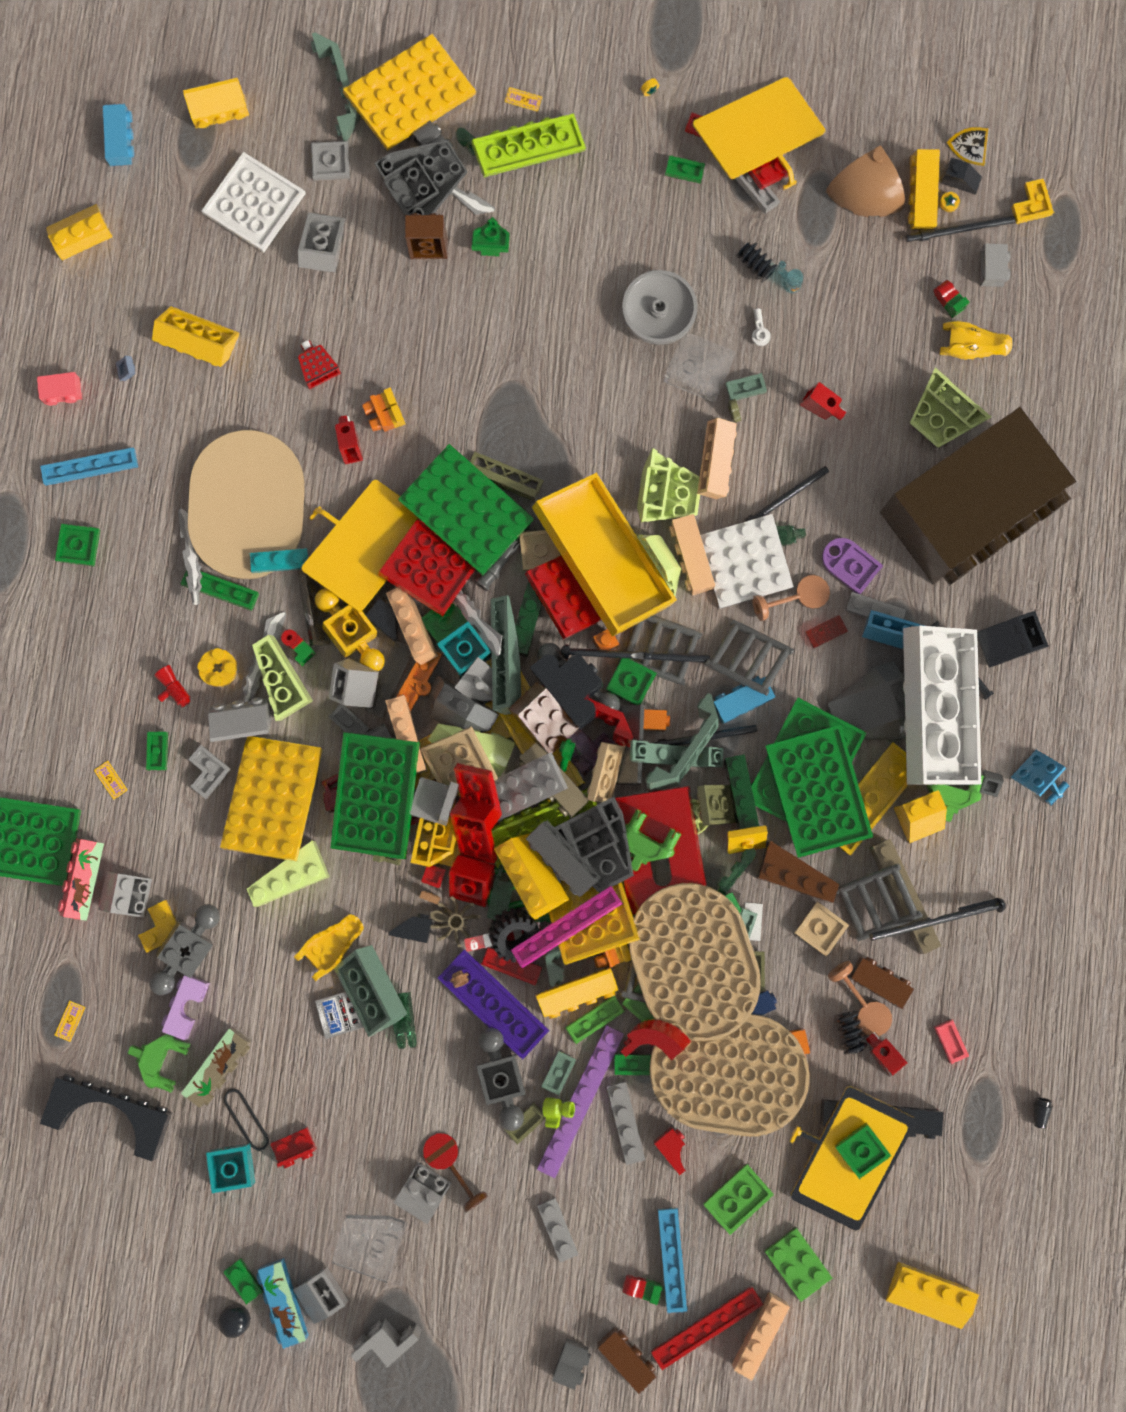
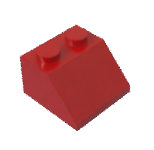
[449,855,494,908]

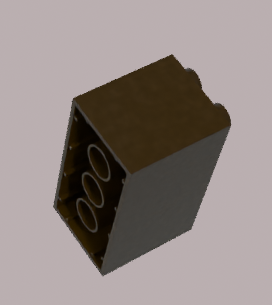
[880,407,1077,586]

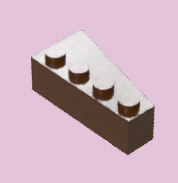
[756,841,839,903]

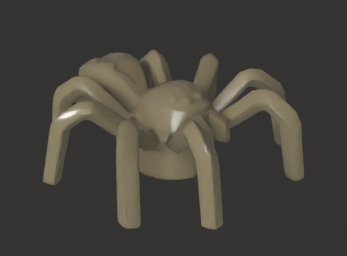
[430,897,481,947]

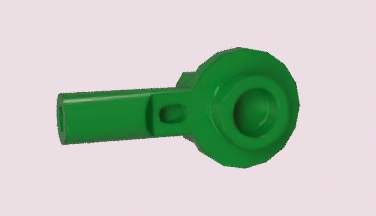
[559,738,575,772]

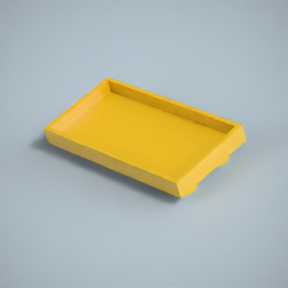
[532,473,677,637]

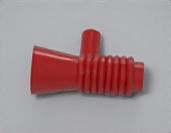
[154,665,191,708]

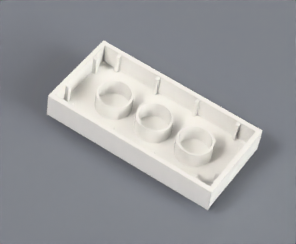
[903,626,981,785]

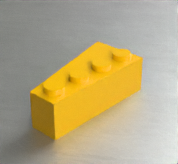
[908,149,940,229]

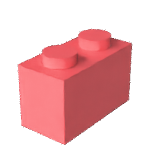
[37,372,82,406]

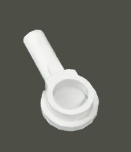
[752,309,771,346]

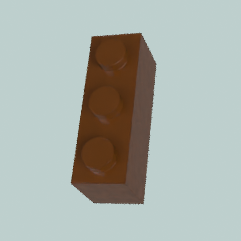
[848,957,914,1009]
[597,1327,657,1394]

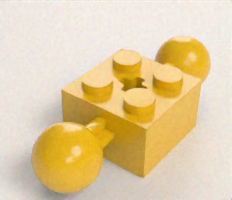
[315,588,385,671]

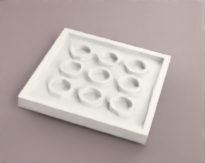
[202,152,306,253]
[700,514,793,609]

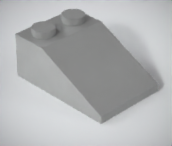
[298,213,345,273]

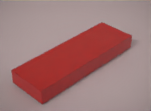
[481,946,542,986]

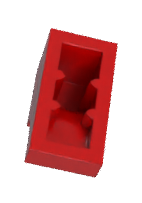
[653,1126,686,1176]

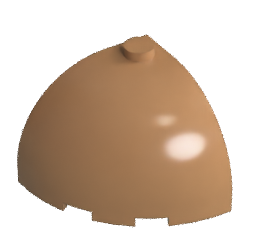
[826,145,905,217]

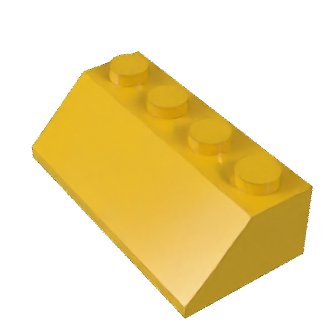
[152,306,239,367]
[494,833,569,920]
[536,967,618,1019]
[885,1262,979,1329]

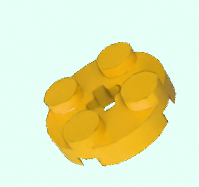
[197,648,237,687]

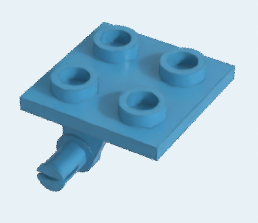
[1011,749,1070,806]

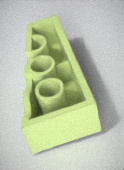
[252,635,313,721]
[247,840,330,907]

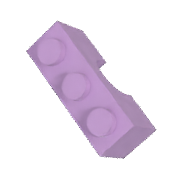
[162,975,210,1040]

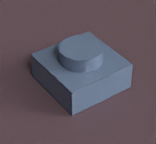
[116,356,135,381]

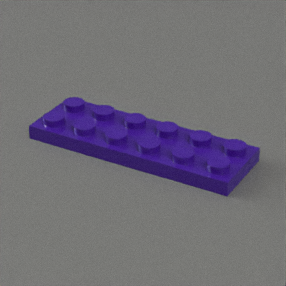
[438,949,550,1060]

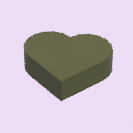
[727,399,741,423]

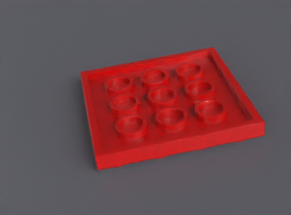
[378,519,476,616]
[525,555,602,640]

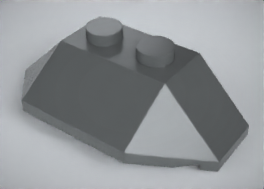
[429,675,499,732]

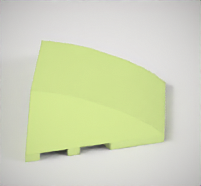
[910,367,992,448]
[637,448,700,522]
[635,533,682,596]

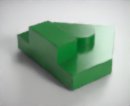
[471,217,510,257]

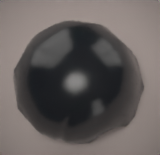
[218,1304,251,1338]

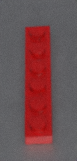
[651,1286,763,1370]

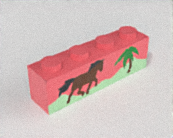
[58,838,104,921]

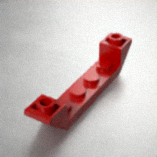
[525,685,633,747]

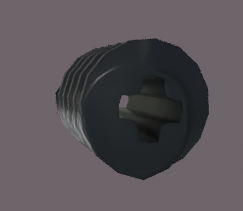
[737,242,778,283]
[835,1011,867,1054]

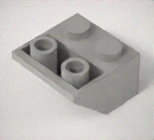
[329,658,379,708]
[98,871,152,917]
[394,1162,451,1224]
[293,1266,348,1324]

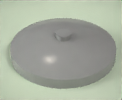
[622,270,697,345]

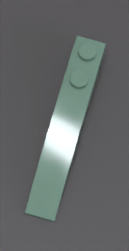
[491,595,521,715]

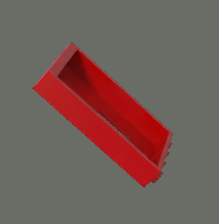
[615,786,706,915]

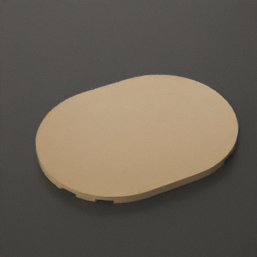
[188,430,305,579]
[629,883,760,1041]
[650,1014,809,1137]

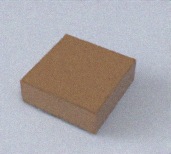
[419,891,441,905]

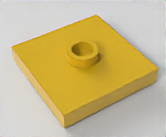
[726,825,767,854]

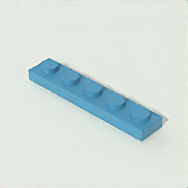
[40,447,138,486]
[658,1207,687,1313]

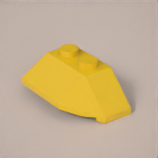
[410,803,456,867]

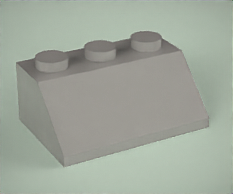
[208,697,272,742]

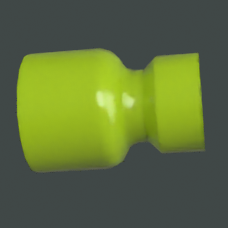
[543,1097,575,1128]

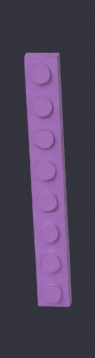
[537,1025,624,1178]

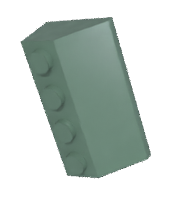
[334,945,407,1037]

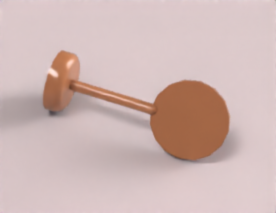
[752,575,830,621]
[828,961,892,1036]

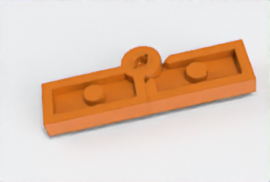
[388,652,442,713]

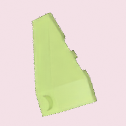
[428,724,515,778]

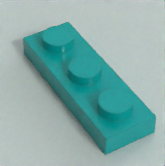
[250,548,308,573]

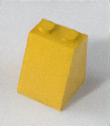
[894,790,947,843]

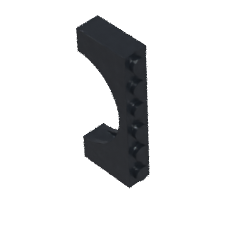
[40,1074,172,1161]

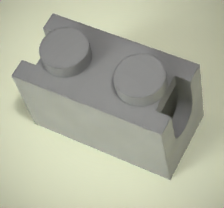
[981,244,1011,287]

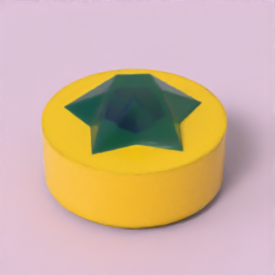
[641,78,659,96]
[940,192,960,212]

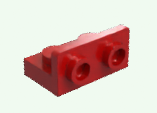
[270,1127,317,1169]

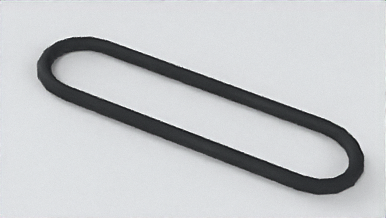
[224,1089,269,1151]

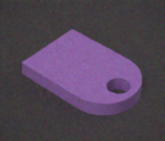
[822,538,883,594]

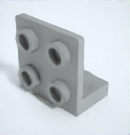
[410,778,458,826]

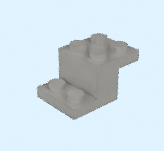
[351,1319,422,1367]

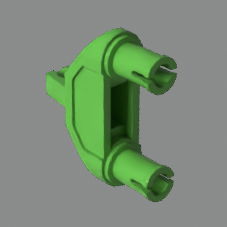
[926,775,984,822]
[625,809,682,871]
[127,1034,190,1093]

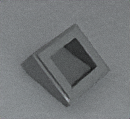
[980,770,1004,797]

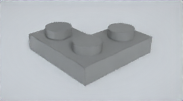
[188,745,232,799]

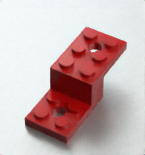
[450,763,502,864]

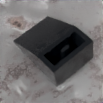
[977,611,1049,668]

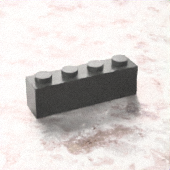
[526,820,601,897]

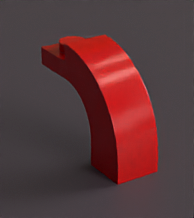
[620,1020,691,1061]

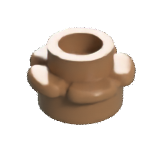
[450,971,469,988]

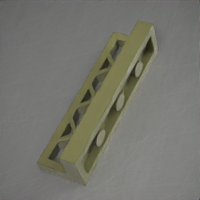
[470,452,544,502]

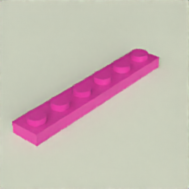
[511,886,622,968]

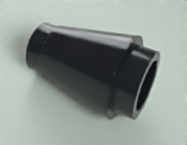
[1033,1097,1053,1129]

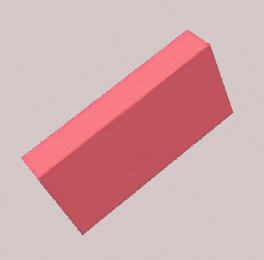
[934,1019,969,1064]

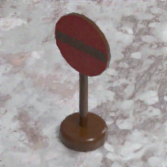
[423,1133,488,1213]

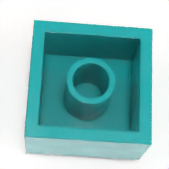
[437,621,492,678]
[206,1143,256,1193]

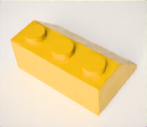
[183,77,249,128]
[46,204,113,260]

